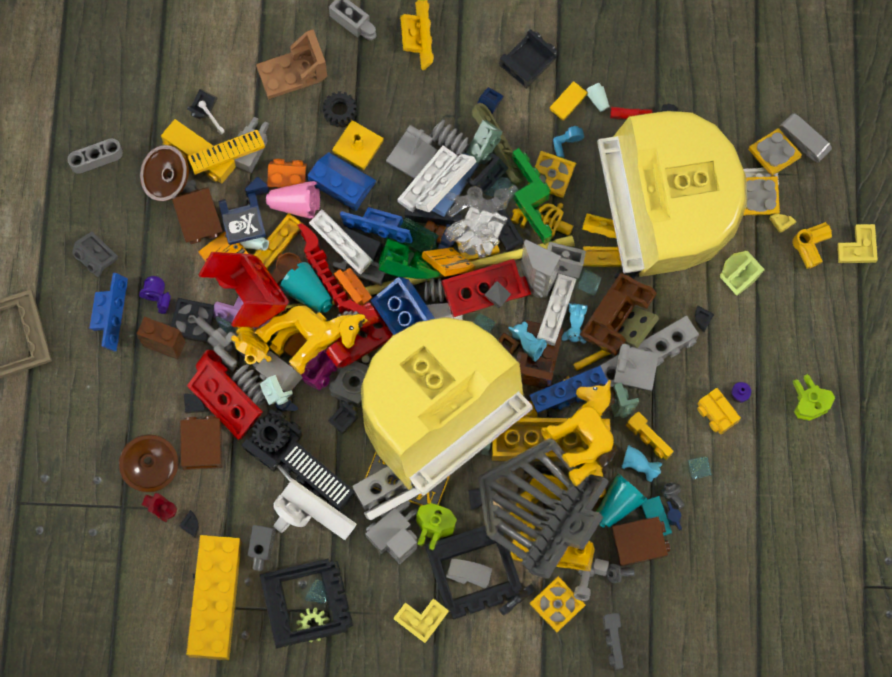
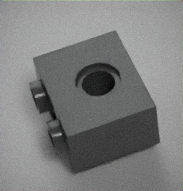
[329,361,369,408]

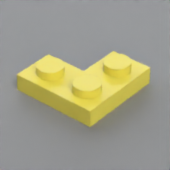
[837,224,878,263]
[393,599,449,643]

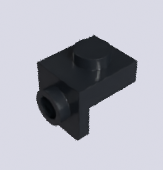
[187,89,218,119]
[328,401,358,434]

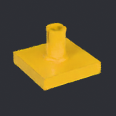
[332,120,384,170]

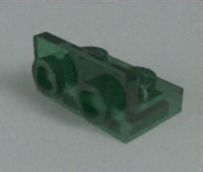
[400,217,439,254]

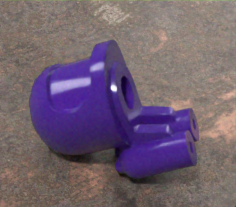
[139,276,171,314]

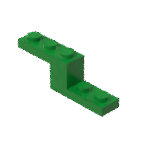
[512,148,552,245]

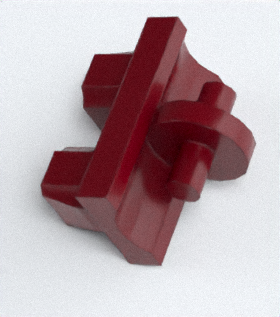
[142,493,177,522]

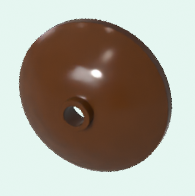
[140,145,189,202]
[119,434,178,492]

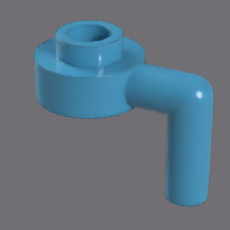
[553,126,584,158]

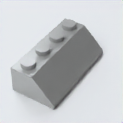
[521,239,561,298]

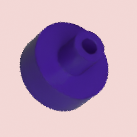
[731,382,751,403]

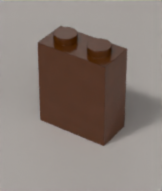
[172,187,222,244]
[137,316,186,359]
[180,416,222,470]
[612,516,670,567]

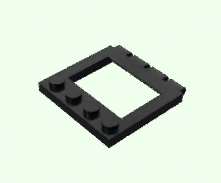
[425,525,522,620]
[260,558,353,649]

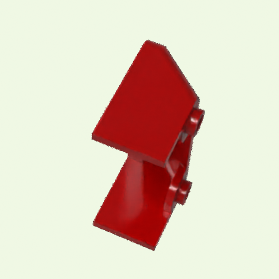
[198,252,289,328]

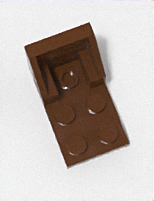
[516,320,564,389]

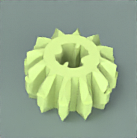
[296,608,329,642]

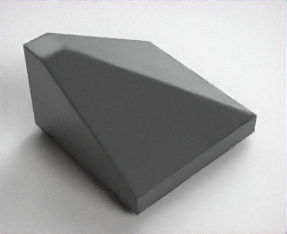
[484,281,511,308]

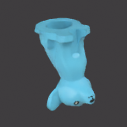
[562,303,587,343]
[508,322,547,361]
[622,445,662,482]

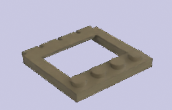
[0,289,52,378]

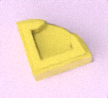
[769,214,796,233]

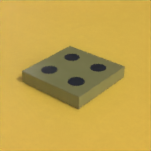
[617,307,659,348]

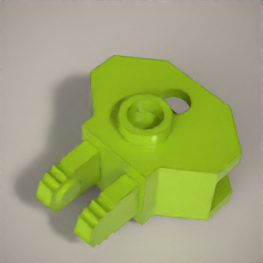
[793,374,835,421]
[416,503,457,550]

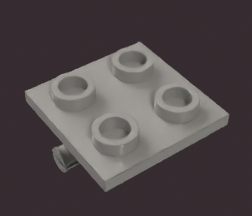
[386,125,438,179]
[614,344,659,391]

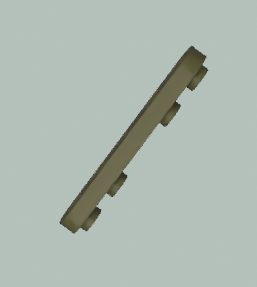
[472,103,526,184]

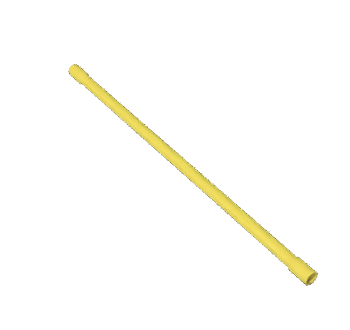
[279,235,575,315]

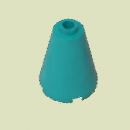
[281,262,333,313]
[596,473,647,528]

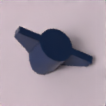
[438,224,455,249]
[275,399,298,411]
[667,501,682,531]

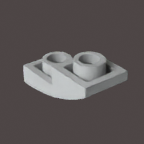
[447,559,492,588]

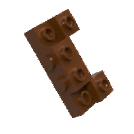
[580,273,657,356]

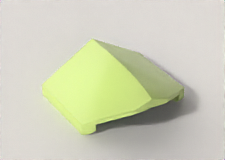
[720,251,765,296]

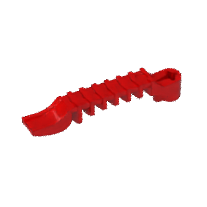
[297,223,379,330]

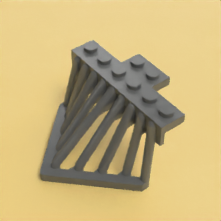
[478,439,608,579]

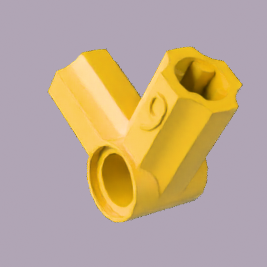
[792,222,832,269]

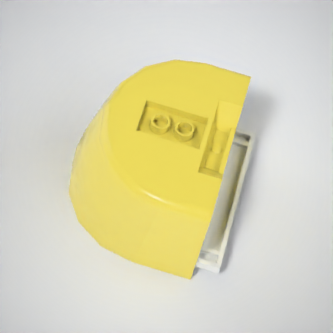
[597,111,747,277]
[361,317,533,496]

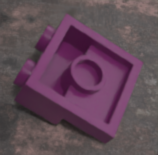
[288,340,338,391]

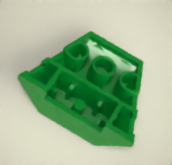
[379,237,441,279]

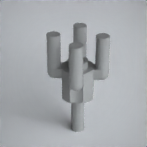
[195,316,245,372]

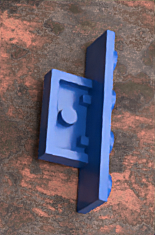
[340,207,413,244]
[89,273,128,351]
[529,366,608,413]

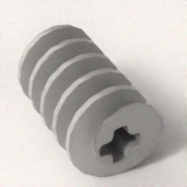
[430,120,470,156]
[424,278,464,302]
[232,364,267,406]

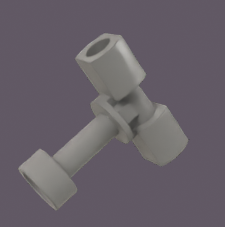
[574,558,609,601]

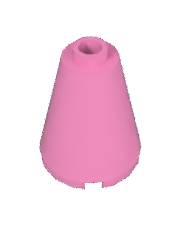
[266,181,320,219]

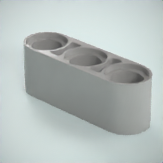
[779,113,832,163]
[68,138,123,174]

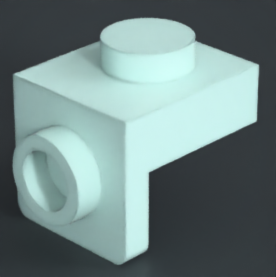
[260,375,293,405]

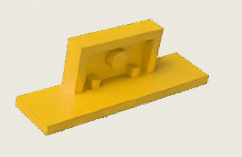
[401,0,434,70]

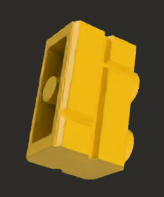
[697,388,741,435]

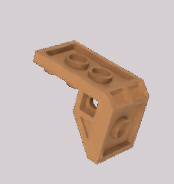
[256,30,327,99]

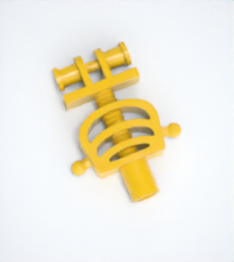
[510,203,574,239]
[231,327,272,364]

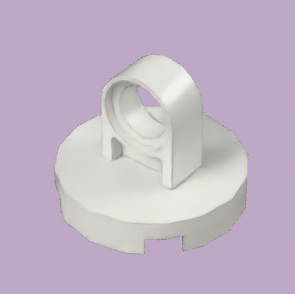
[273,495,311,533]

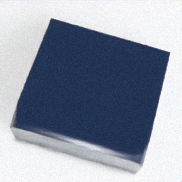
[477,87,504,114]
[245,177,269,198]

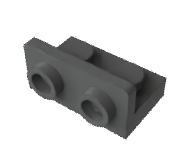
[72,232,118,277]

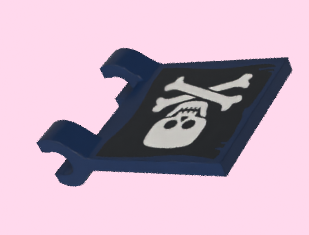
[218,192,266,245]

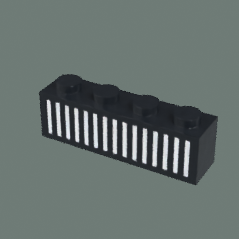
[280,441,355,512]

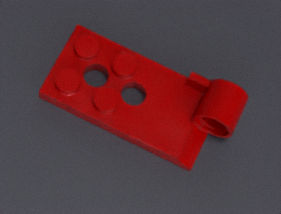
[441,259,531,318]
[326,306,393,368]
[187,349,263,440]

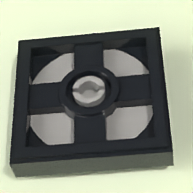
[171,298,214,343]

